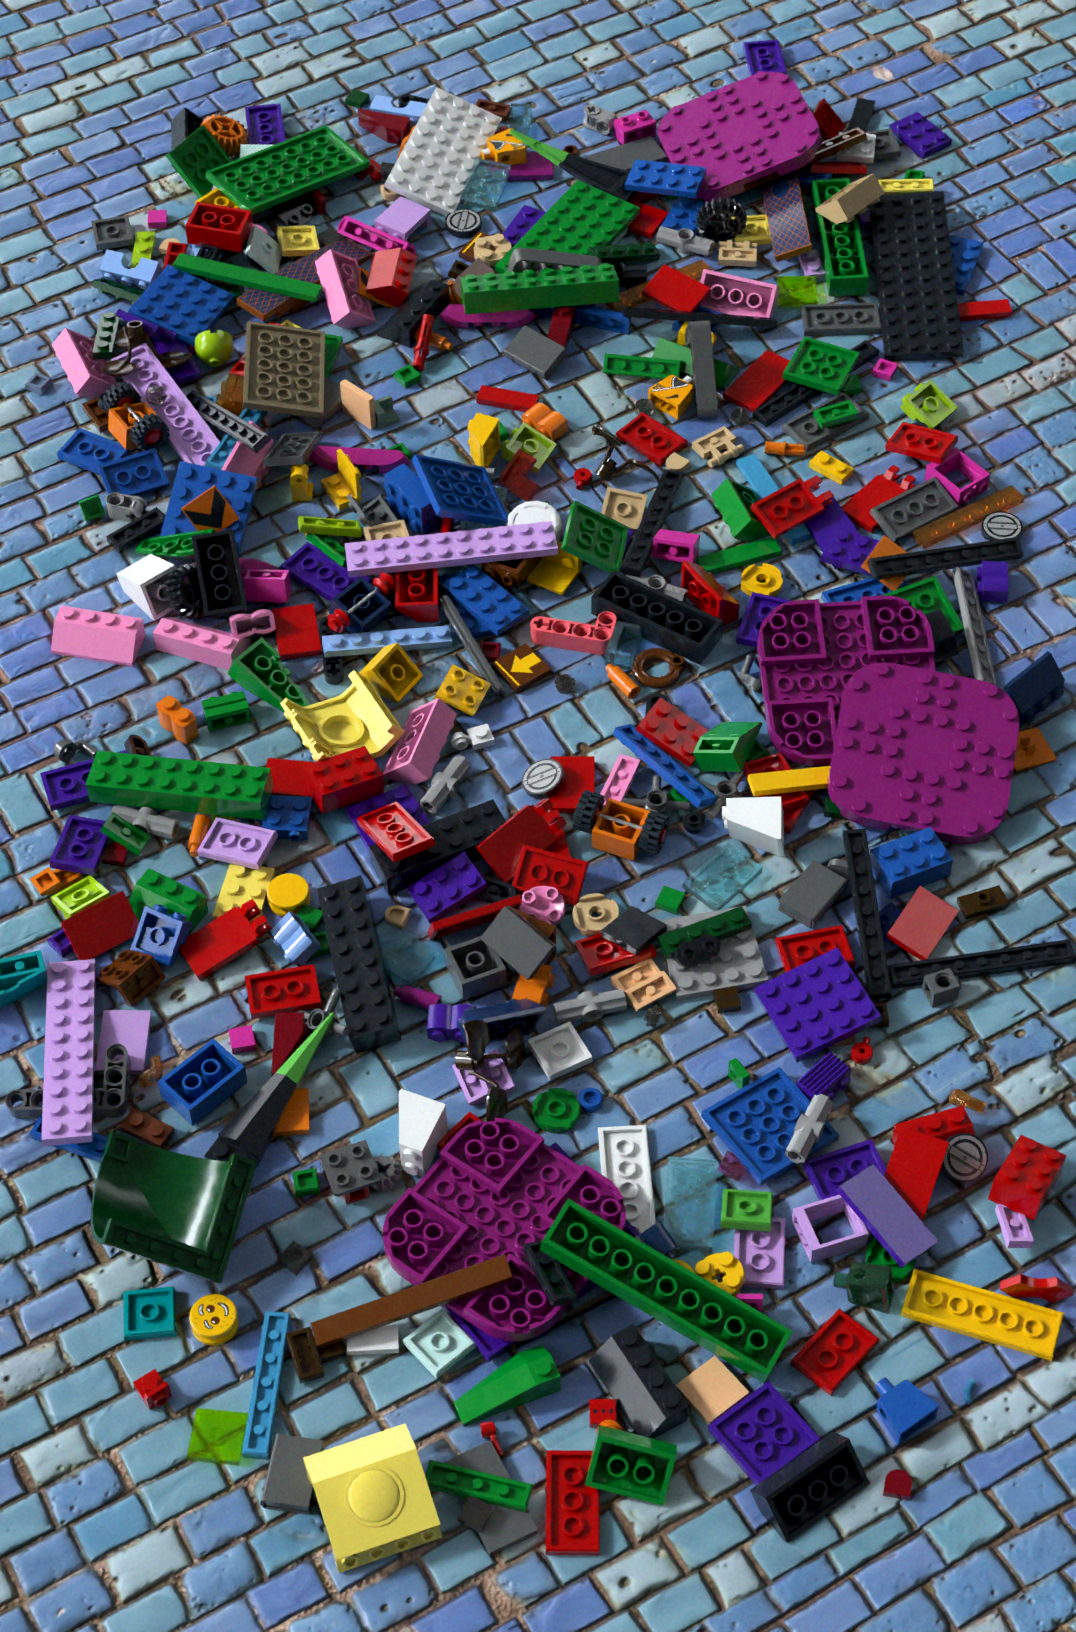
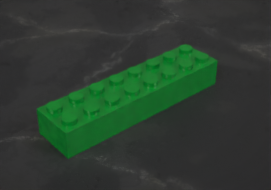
[811,178,869,297]
[460,263,619,315]
[85,751,274,820]

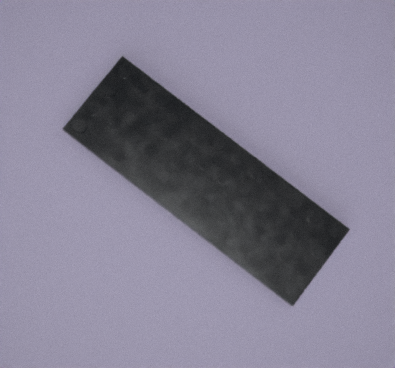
[869,191,963,361]

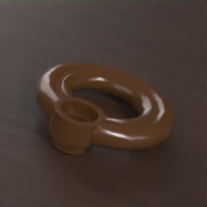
[632,648,686,689]

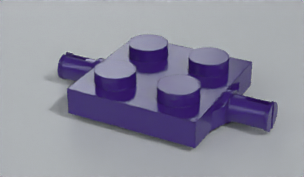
[116,309,178,341]

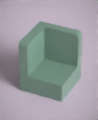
[374,395,400,429]

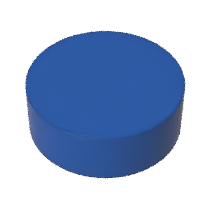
[579,1088,603,1113]

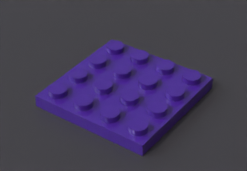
[754,948,882,1062]

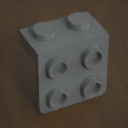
[347,493,399,527]
[319,1140,381,1197]

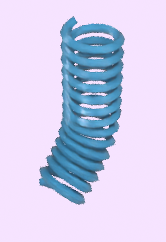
[964,1379,976,1404]

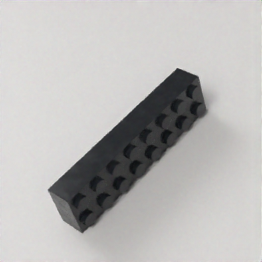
[317,875,402,1054]

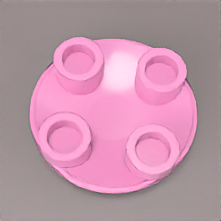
[519,886,565,926]

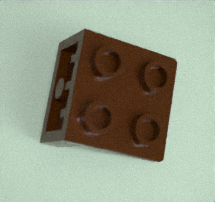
[96,949,166,1007]

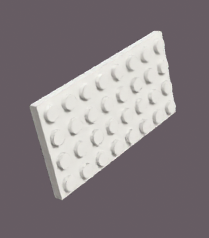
[384,87,502,216]

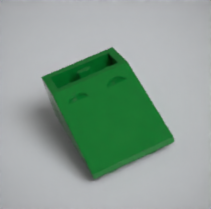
[693,722,762,772]

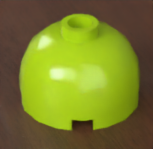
[194,330,234,367]

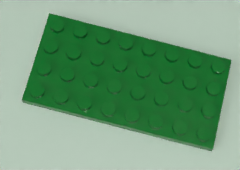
[206,125,369,214]
[495,180,640,274]

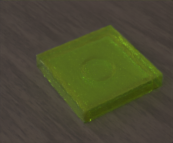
[777,276,818,307]
[187,1408,248,1466]

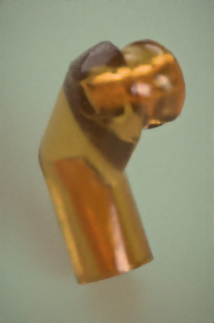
[138,1056,163,1087]
[949,1089,986,1113]

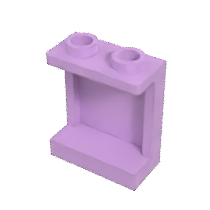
[374,196,432,242]

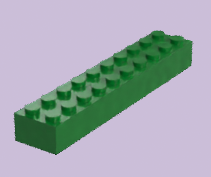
[539,1199,793,1383]

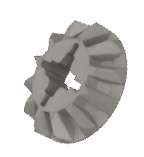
[369,1154,402,1191]

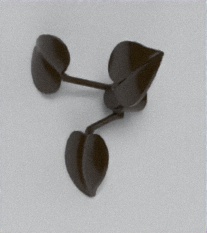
[102,320,193,377]
[592,425,660,483]
[455,1020,526,1122]

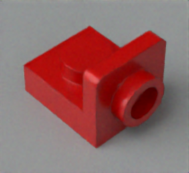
[132,1369,172,1410]

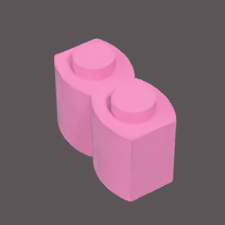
[229,609,276,638]

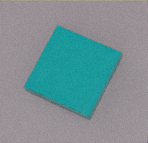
[123,1286,176,1341]

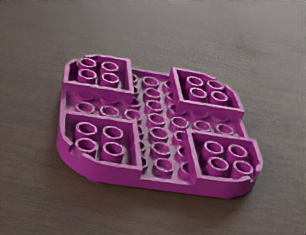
[657,71,822,202]
[757,596,936,766]
[827,663,1020,845]
[383,1118,626,1341]

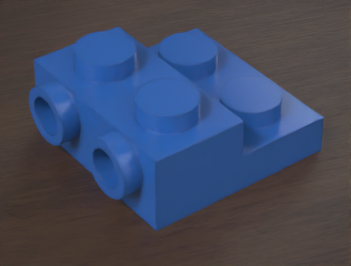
[262,795,313,841]
[130,904,192,966]

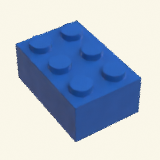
[384,463,442,535]
[870,827,953,899]
[158,1038,248,1126]

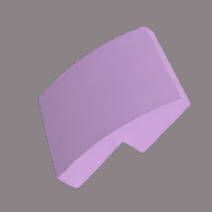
[452,1048,517,1106]

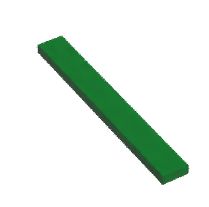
[173,253,323,303]

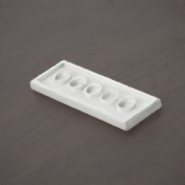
[598,1125,656,1234]

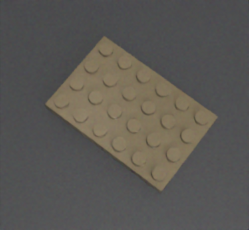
[243,321,325,419]

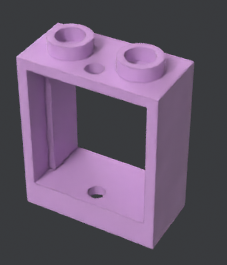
[792,1195,870,1263]

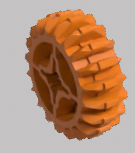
[201,114,249,156]

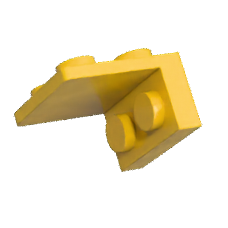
[321,449,363,511]
[526,541,582,595]
[433,664,491,716]

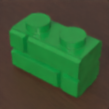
[201,691,251,731]

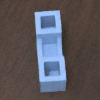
[369,95,427,129]
[99,249,163,290]

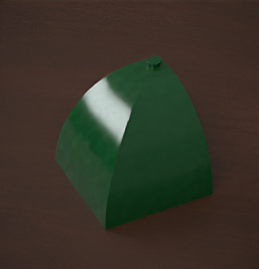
[90,1131,257,1283]

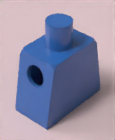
[875,1377,939,1445]

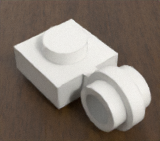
[451,723,495,750]

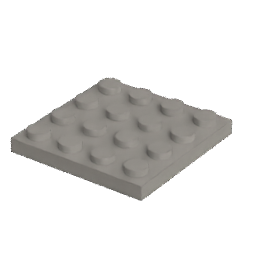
[659,906,769,1001]

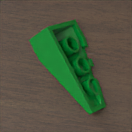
[136,528,215,563]
[227,637,310,712]
[454,1345,561,1426]

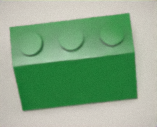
[711,478,771,542]
[129,868,209,936]
[585,1425,677,1506]

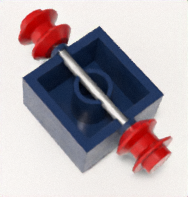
[327,573,396,634]

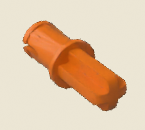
[765,441,805,457]

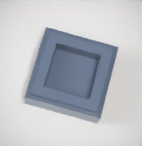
[25,372,53,395]

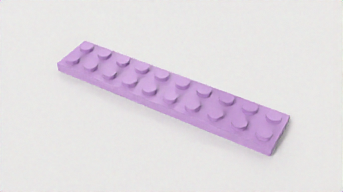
[111,343,220,466]
[345,521,558,577]
[41,959,96,1146]

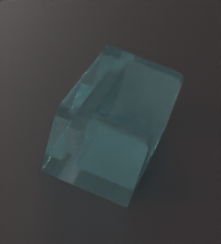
[508,104,532,137]
[605,621,642,671]

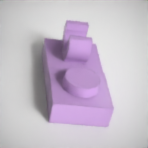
[798,244,825,281]
[995,1204,1034,1248]

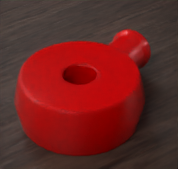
[573,468,592,490]
[850,1037,873,1065]

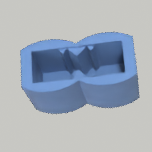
[270,911,321,966]

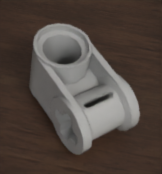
[583,104,618,135]
[106,492,147,522]

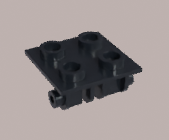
[270,195,319,226]

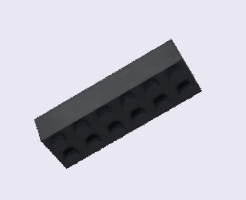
[591,570,723,665]
[369,799,506,895]

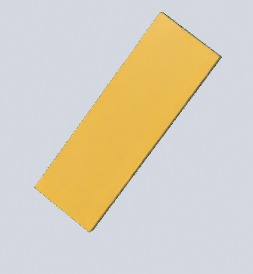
[901,1269,1064,1361]

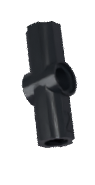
[611,262,647,288]

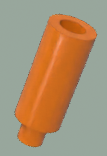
[415,327,453,351]
[605,664,641,699]
[187,814,211,857]

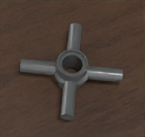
[697,771,745,820]
[623,776,690,814]
[298,988,350,1056]

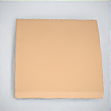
[610,958,677,1011]

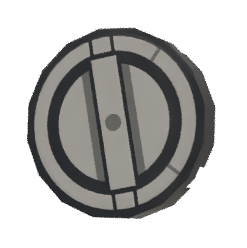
[445,209,482,238]
[981,511,1023,541]
[522,759,565,799]
[941,1133,988,1183]

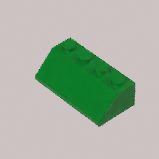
[652,337,741,390]

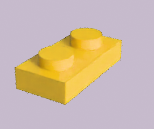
[809,451,854,485]

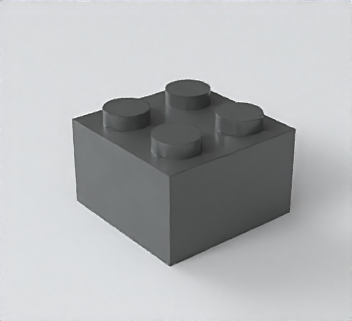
[445,936,507,1000]

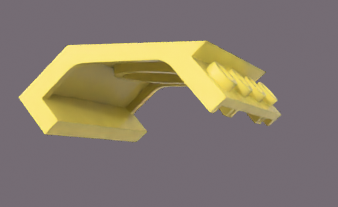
[280,670,405,762]
[303,1424,442,1573]

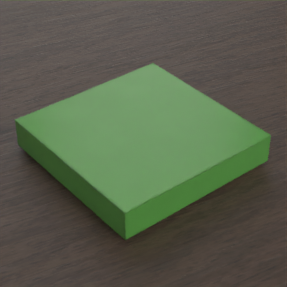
[720,1189,773,1232]

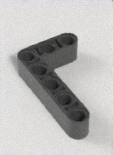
[507,248,603,273]
[685,320,718,419]
[5,1043,131,1119]

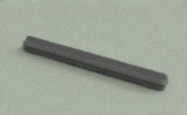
[438,595,504,696]

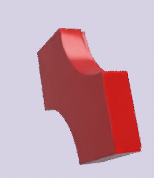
[1000,1274,1073,1303]

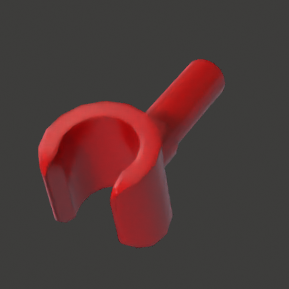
[480,1421,504,1457]

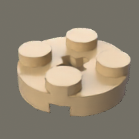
[474,233,512,266]
[573,893,619,937]

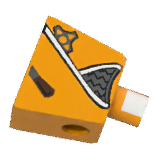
[480,128,526,167]
[648,375,694,420]

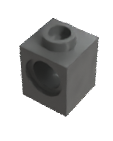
[922,968,961,1007]

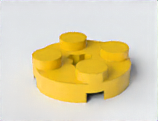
[741,563,783,597]
[695,1252,746,1297]

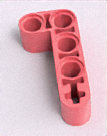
[530,611,616,655]

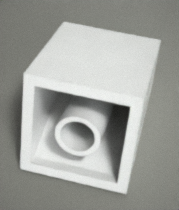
[116,554,176,621]
[722,797,784,856]
[399,1089,448,1177]

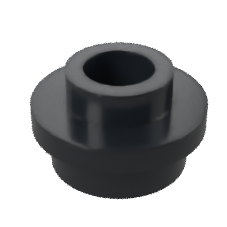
[683,813,705,834]

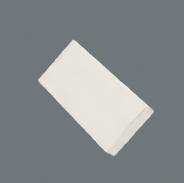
[347,1326,399,1355]

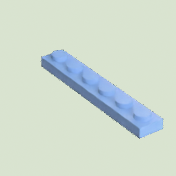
[322,625,452,657]

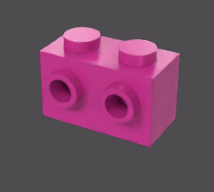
[614,110,656,145]
[652,529,700,563]
[243,569,291,604]

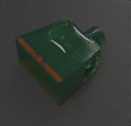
[833,1262,895,1314]

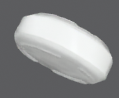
[505,501,563,542]

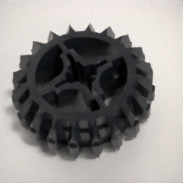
[696,196,747,243]
[164,563,205,620]

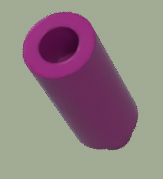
[393,985,442,1010]

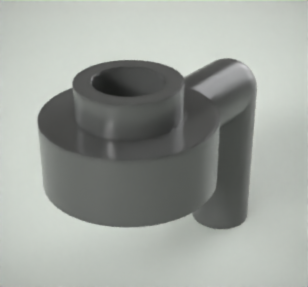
[739,655,762,693]
[54,738,98,762]

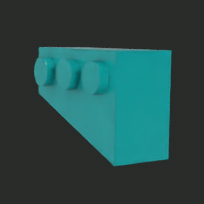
[0,950,47,1009]

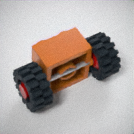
[102,381,170,451]
[573,790,670,861]

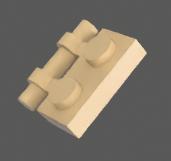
[718,240,757,267]
[692,426,745,468]

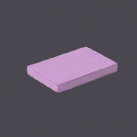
[197,817,278,870]
[95,1010,152,1075]
[734,1217,786,1289]

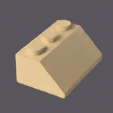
[815,173,884,224]

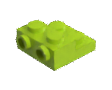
[900,379,958,429]
[500,422,557,474]
[51,875,111,919]

